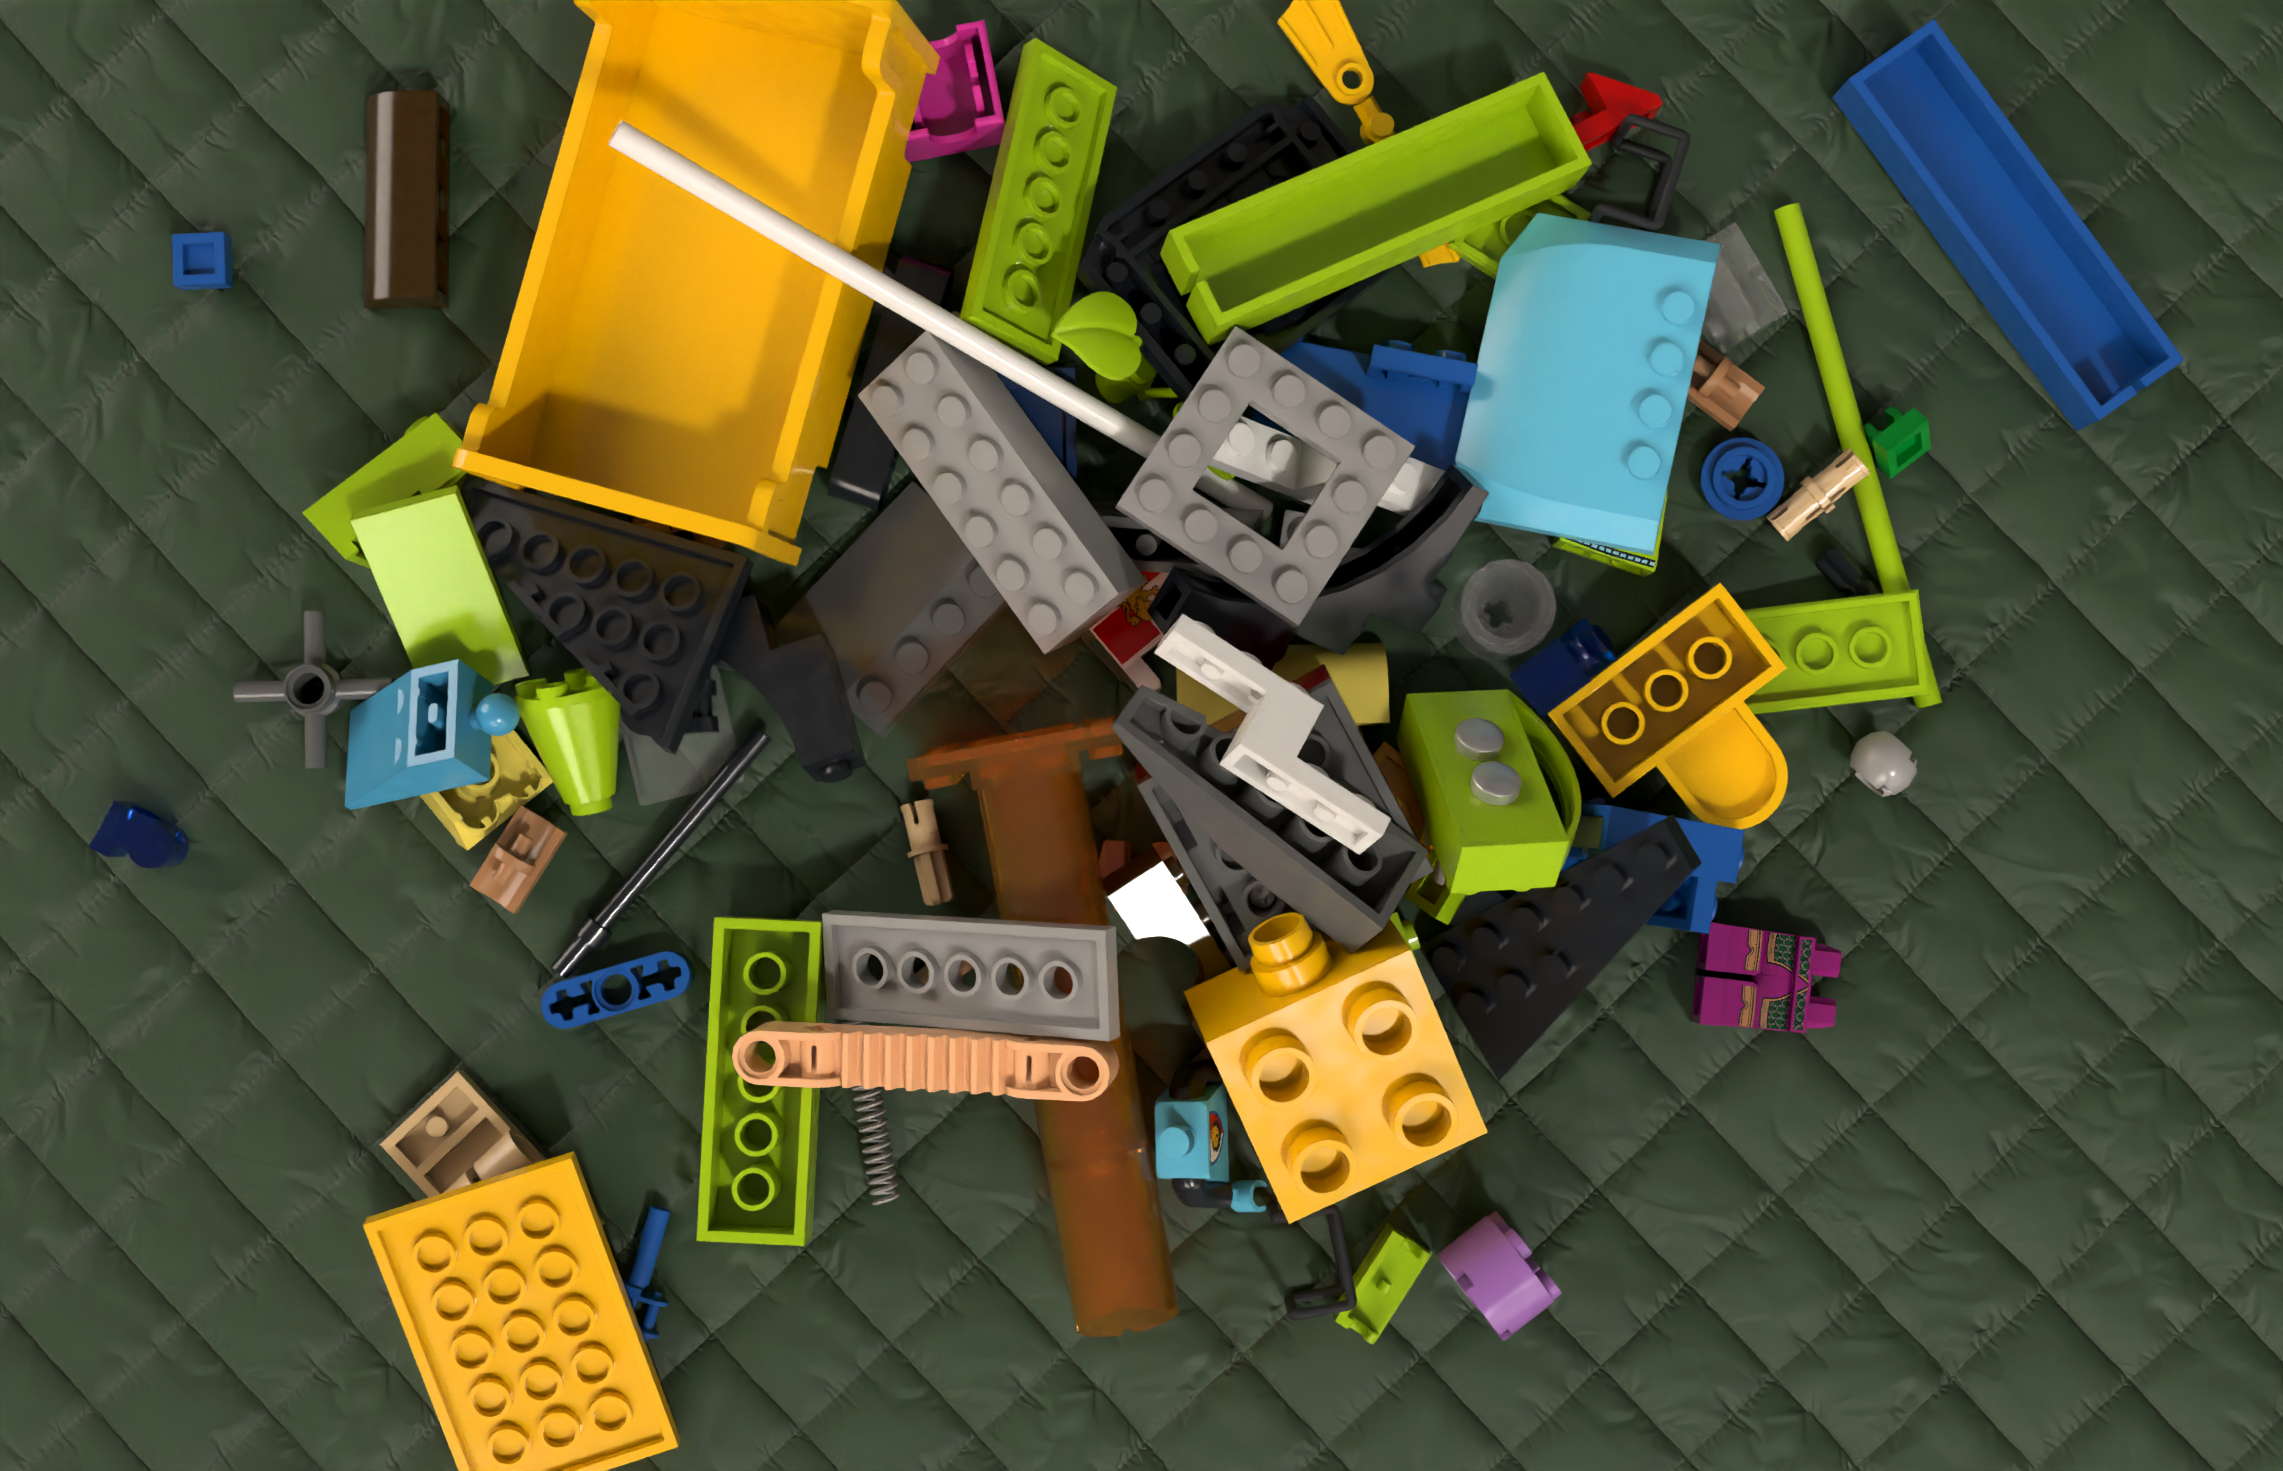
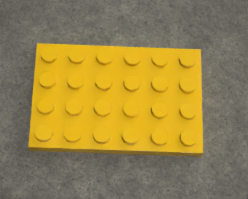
[363,1151,680,1471]

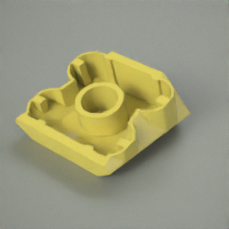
[420,730,553,851]

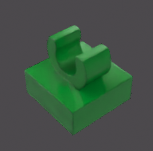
[1864,406,1931,479]

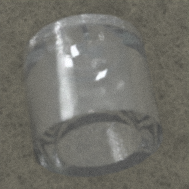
[1451,559,1557,661]

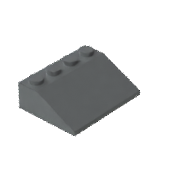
[774,481,1009,738]

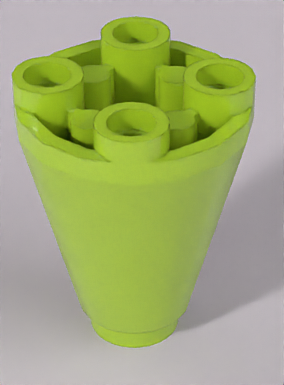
[514,667,621,816]

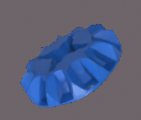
[1699,438,1784,521]

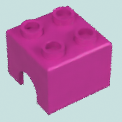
[905,20,1005,162]

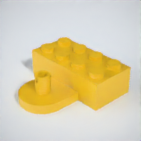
[1546,583,1788,829]

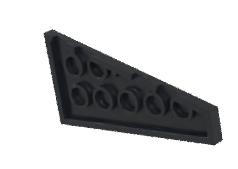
[1420,815,1702,1081]

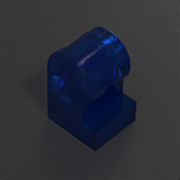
[89,800,189,868]

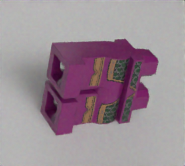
[1690,922,1842,1034]

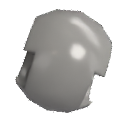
[1850,730,1917,797]

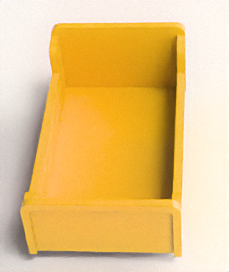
[451,0,940,567]

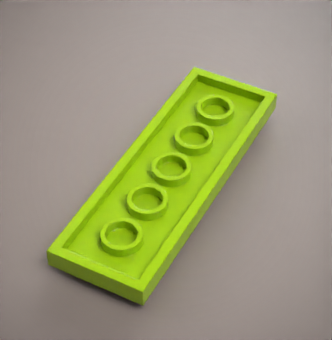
[960,37,1117,366]

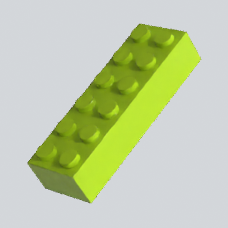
[696,916,826,1246]

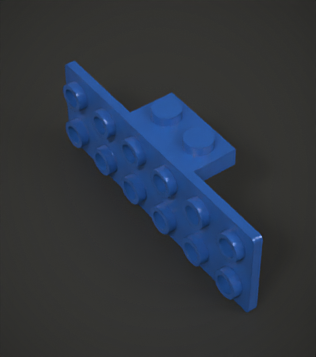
[1251,340,1478,471]

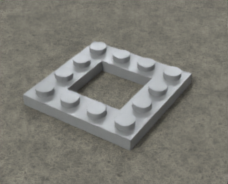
[1115,326,1416,628]

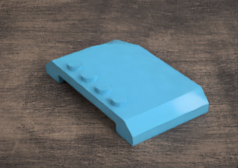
[1455,213,1721,555]

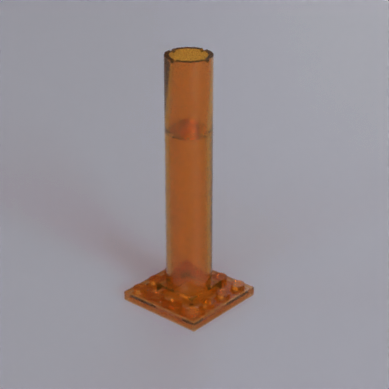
[906,713,1179,1337]

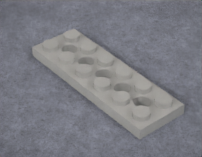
[822,910,1120,1041]

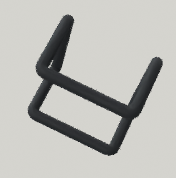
[1587,114,1690,232]
[1266,1199,1357,1320]

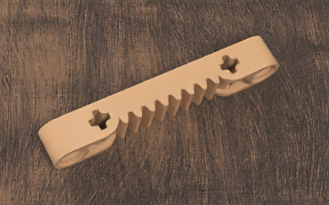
[732,1021,1120,1101]

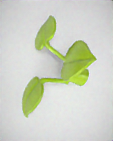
[1051,291,1242,481]

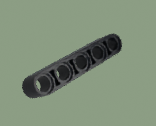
[828,254,955,511]

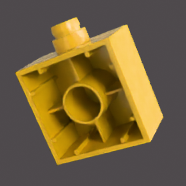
[1183,912,1488,1224]

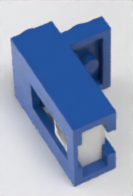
[1558,804,1744,934]

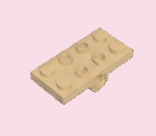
[380,1070,605,1226]

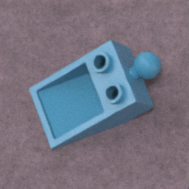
[345,659,520,810]

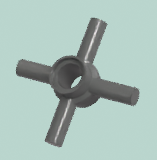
[233,611,395,769]

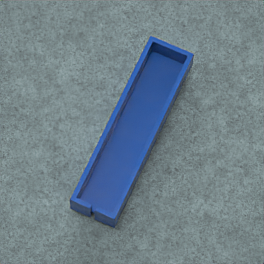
[1832,19,2184,431]

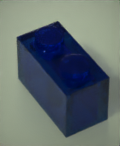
[1509,617,1616,717]

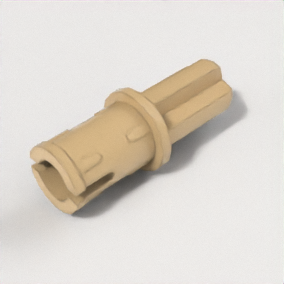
[900,799,954,906]

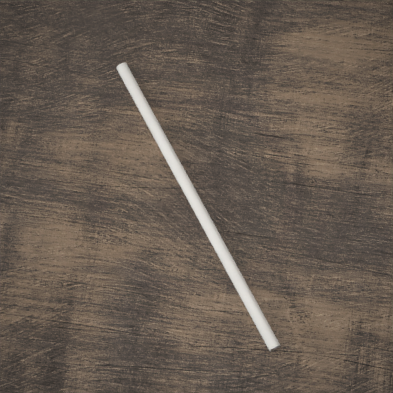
[608,120,1273,523]

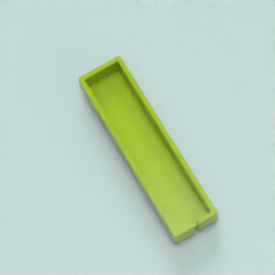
[1160,72,1592,347]

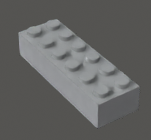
[858,331,1147,654]

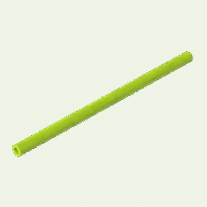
[1774,203,1942,709]

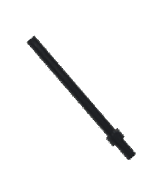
[551,726,772,979]

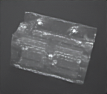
[1702,222,1789,353]

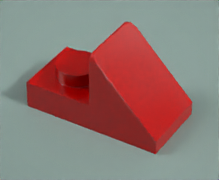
[1569,72,1663,152]

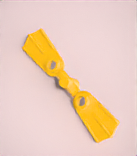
[1277,0,1461,268]

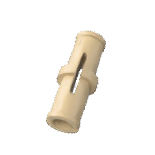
[1765,448,1870,542]

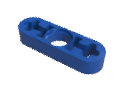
[541,951,694,1029]

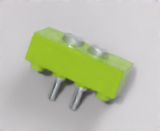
[1396,689,1581,895]

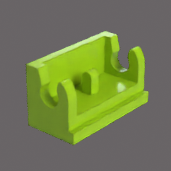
[1332,1223,1432,1345]

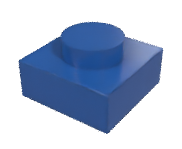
[172,232,233,290]

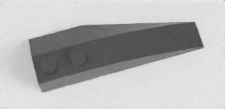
[1111,685,1429,953]

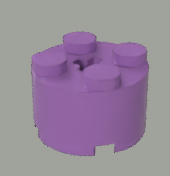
[1436,1211,1562,1342]

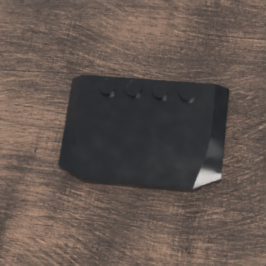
[1076,98,1404,404]

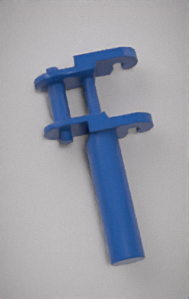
[622,1205,671,1342]

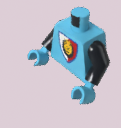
[1155,1058,1267,1212]

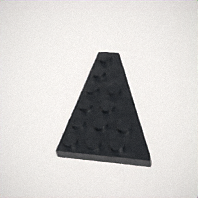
[460,475,754,755]

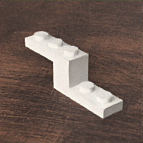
[1209,416,1445,517]
[1154,614,1391,855]

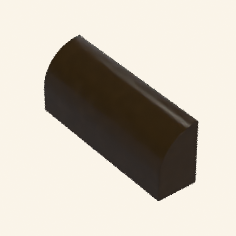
[364,90,450,309]

